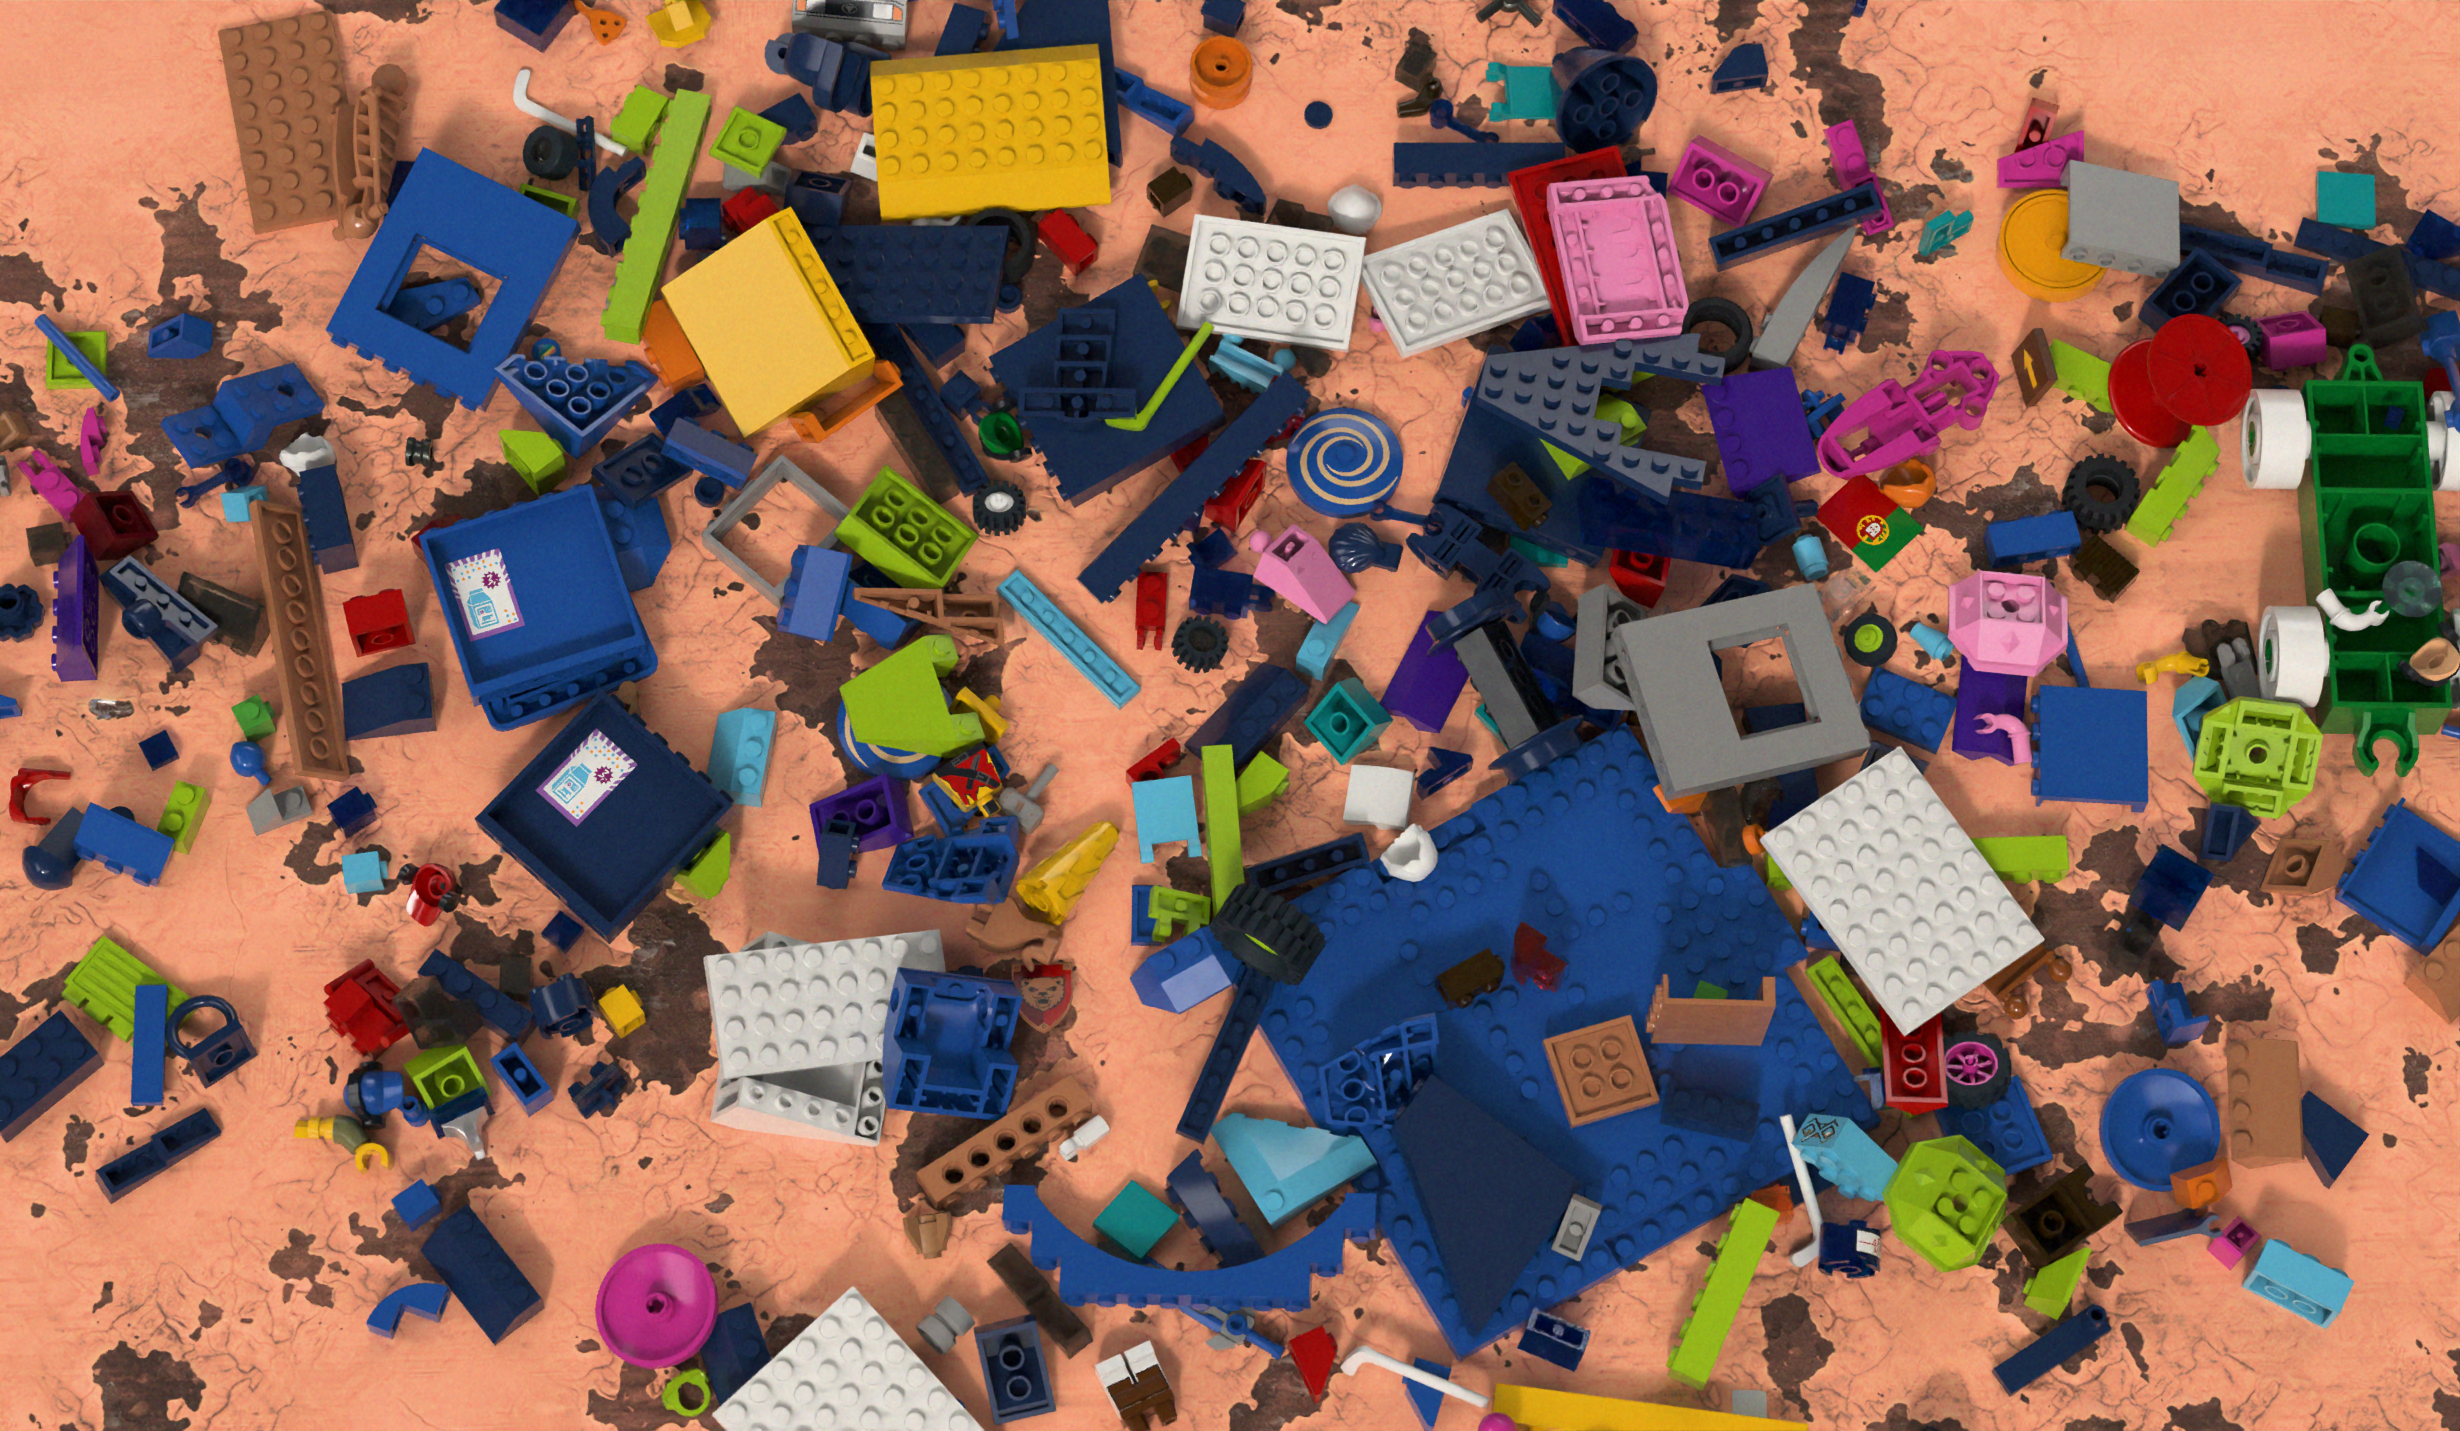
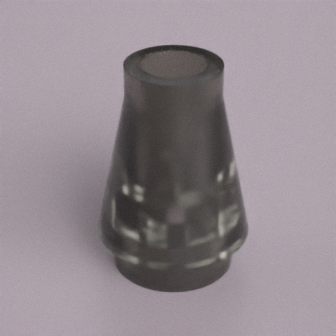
[1290,344,1332,378]

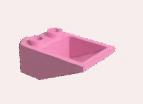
[1249,524,1356,625]

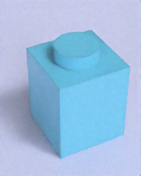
[341,851,389,894]

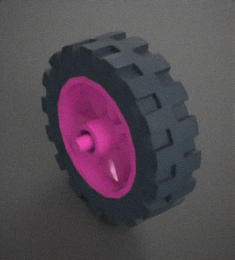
[1943,1031,2012,1110]

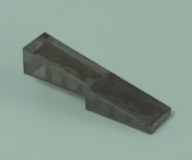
[987,1242,1093,1360]

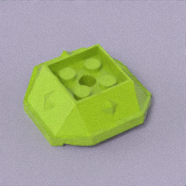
[2192,696,2323,819]
[1882,1135,2008,1273]

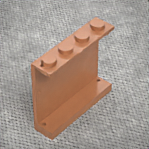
[1645,974,1776,1046]

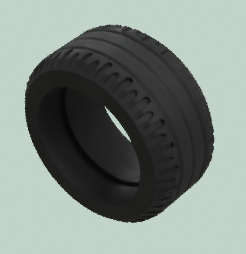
[964,208,1035,285]
[1681,297,1753,375]

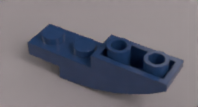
[1170,134,1267,216]

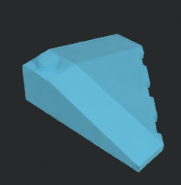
[1210,1112,1378,1231]

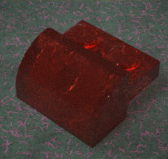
[1510,921,1567,993]

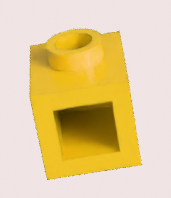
[598,984,646,1039]

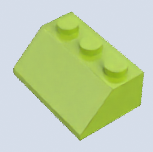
[1539,393,1647,480]

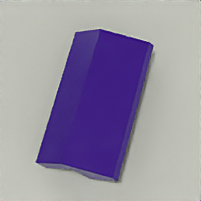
[1379,610,1470,733]
[1952,654,2028,767]

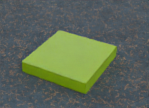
[709,105,787,179]
[46,331,108,390]

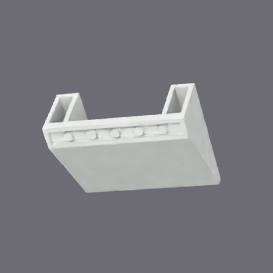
[710,931,886,1147]

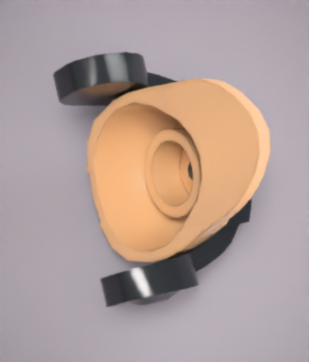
[2396,621,2460,688]

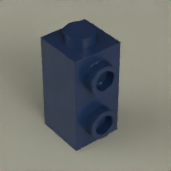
[817,818,860,890]

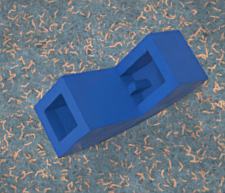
[366,1283,451,1340]

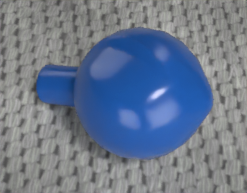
[230,741,272,787]

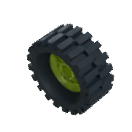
[1210,883,1326,985]

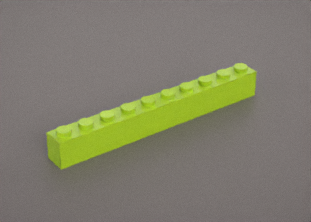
[600,89,712,345]
[1763,835,2070,891]

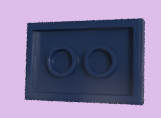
[591,432,694,511]

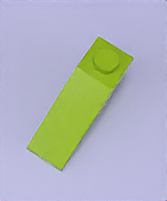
[1235,751,1291,819]

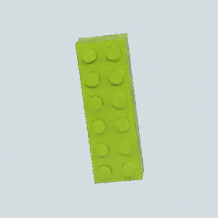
[1665,1198,1780,1391]

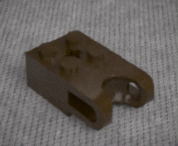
[2001,1163,2123,1273]

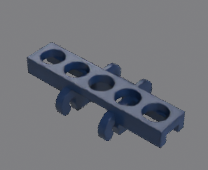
[575,115,597,192]

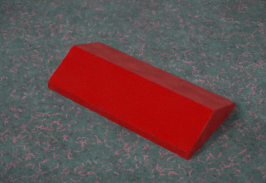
[1879,1004,1948,1115]

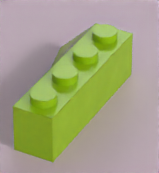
[2125,425,2221,549]

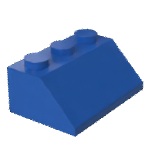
[661,417,758,492]
[776,544,853,642]
[839,559,925,651]
[72,802,175,887]

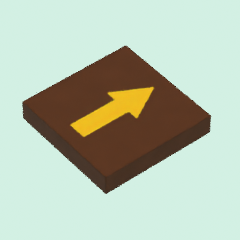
[2011,328,2058,407]

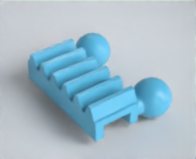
[1207,335,1296,394]

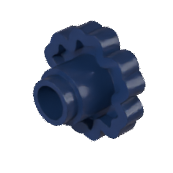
[0,583,45,643]

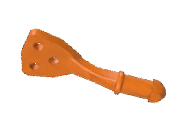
[564,0,627,46]

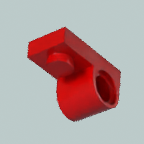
[1126,737,1181,789]

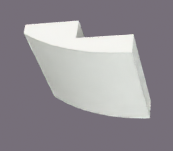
[1343,765,1415,830]

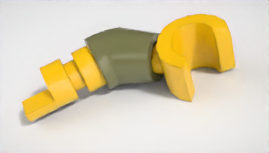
[294,1114,393,1174]

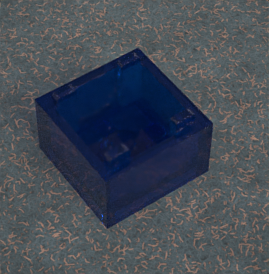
[493,0,576,53]
[2127,843,2215,932]

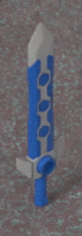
[1097,1241,1286,1360]

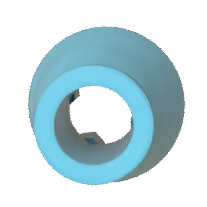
[1909,622,1954,662]

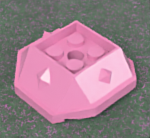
[1948,570,2068,677]

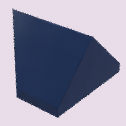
[2200,802,2261,862]

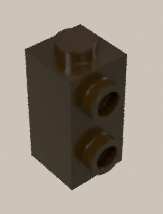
[1486,461,1553,533]
[1435,947,1506,1011]

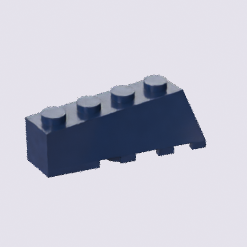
[1164,1148,1267,1269]

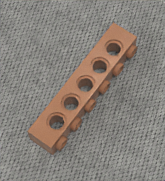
[916,1074,1092,1211]

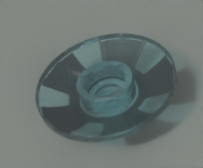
[2382,561,2443,617]

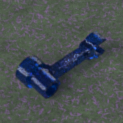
[1429,99,1500,143]
[175,458,254,509]
[1370,499,1442,537]

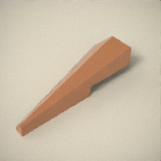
[852,588,1005,646]

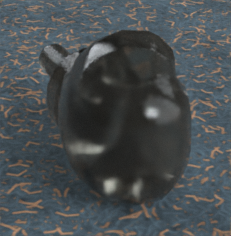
[1610,143,1656,167]

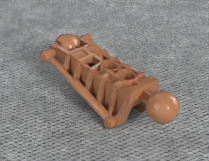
[327,63,408,241]

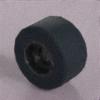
[523,125,579,181]

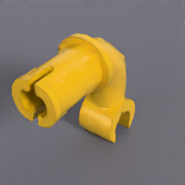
[2136,651,2209,684]

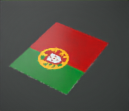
[1814,474,1924,573]

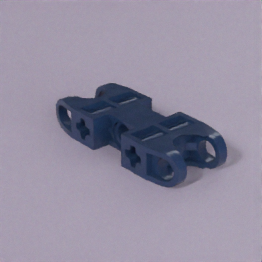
[1406,503,1551,624]

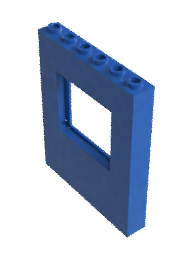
[325,147,582,412]

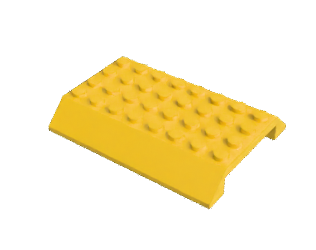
[870,44,1111,223]

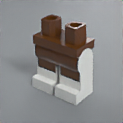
[1095,1340,1177,1431]

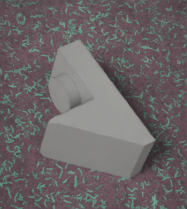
[246,785,313,836]
[1551,1193,1603,1262]

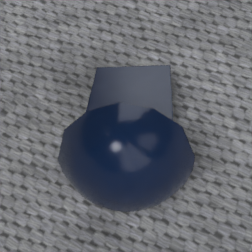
[22,807,84,891]

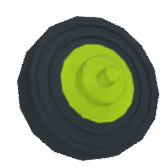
[1844,614,1898,667]

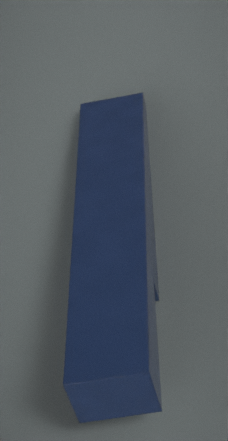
[2179,223,2329,297]

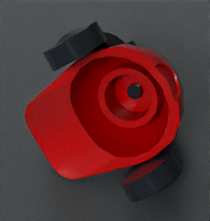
[397,863,463,927]

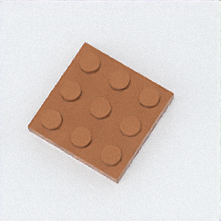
[1542,1015,1660,1129]

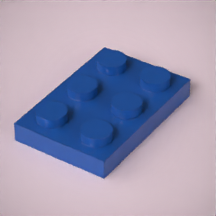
[1860,666,1957,754]

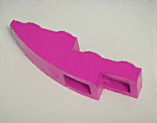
[1823,119,1895,236]

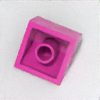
[2251,310,2327,372]

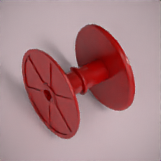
[2108,314,2252,449]

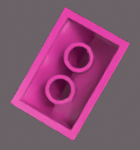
[1667,135,1774,229]

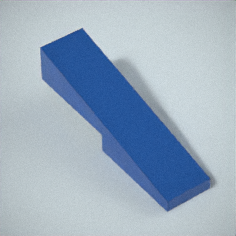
[1114,66,1195,136]

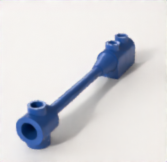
[2417,310,2460,433]

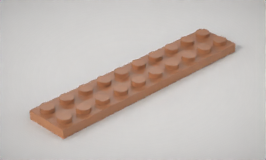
[248,499,350,782]

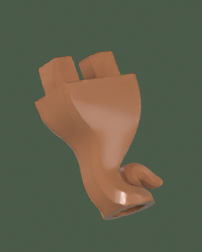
[966,895,1062,972]

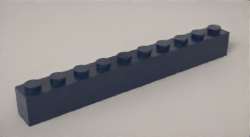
[1075,370,1311,604]

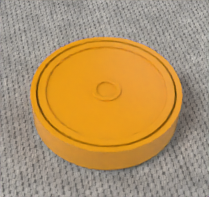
[1996,189,2108,303]

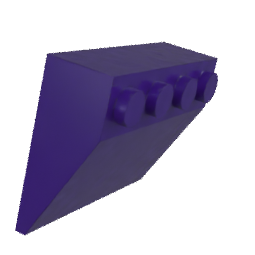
[1702,366,1822,501]
[51,535,100,682]

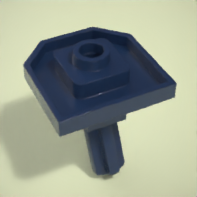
[1741,474,1819,546]

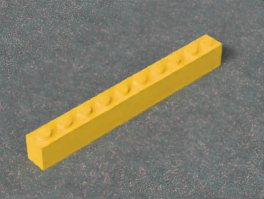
[1491,1383,1808,1431]

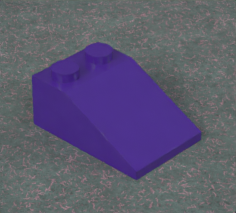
[809,773,915,855]

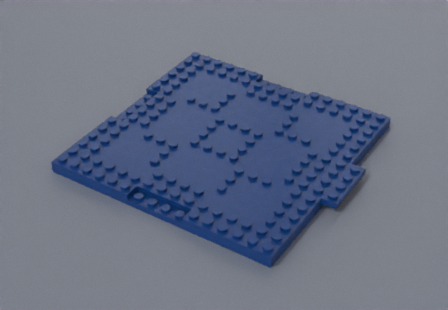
[1231,722,1882,1362]

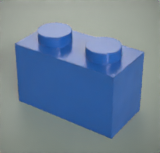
[490,1042,554,1117]

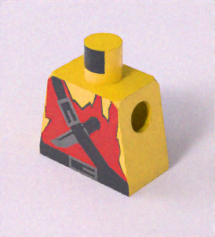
[932,741,1002,818]

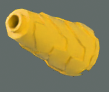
[1016,820,1120,925]

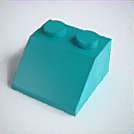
[1303,677,1394,766]

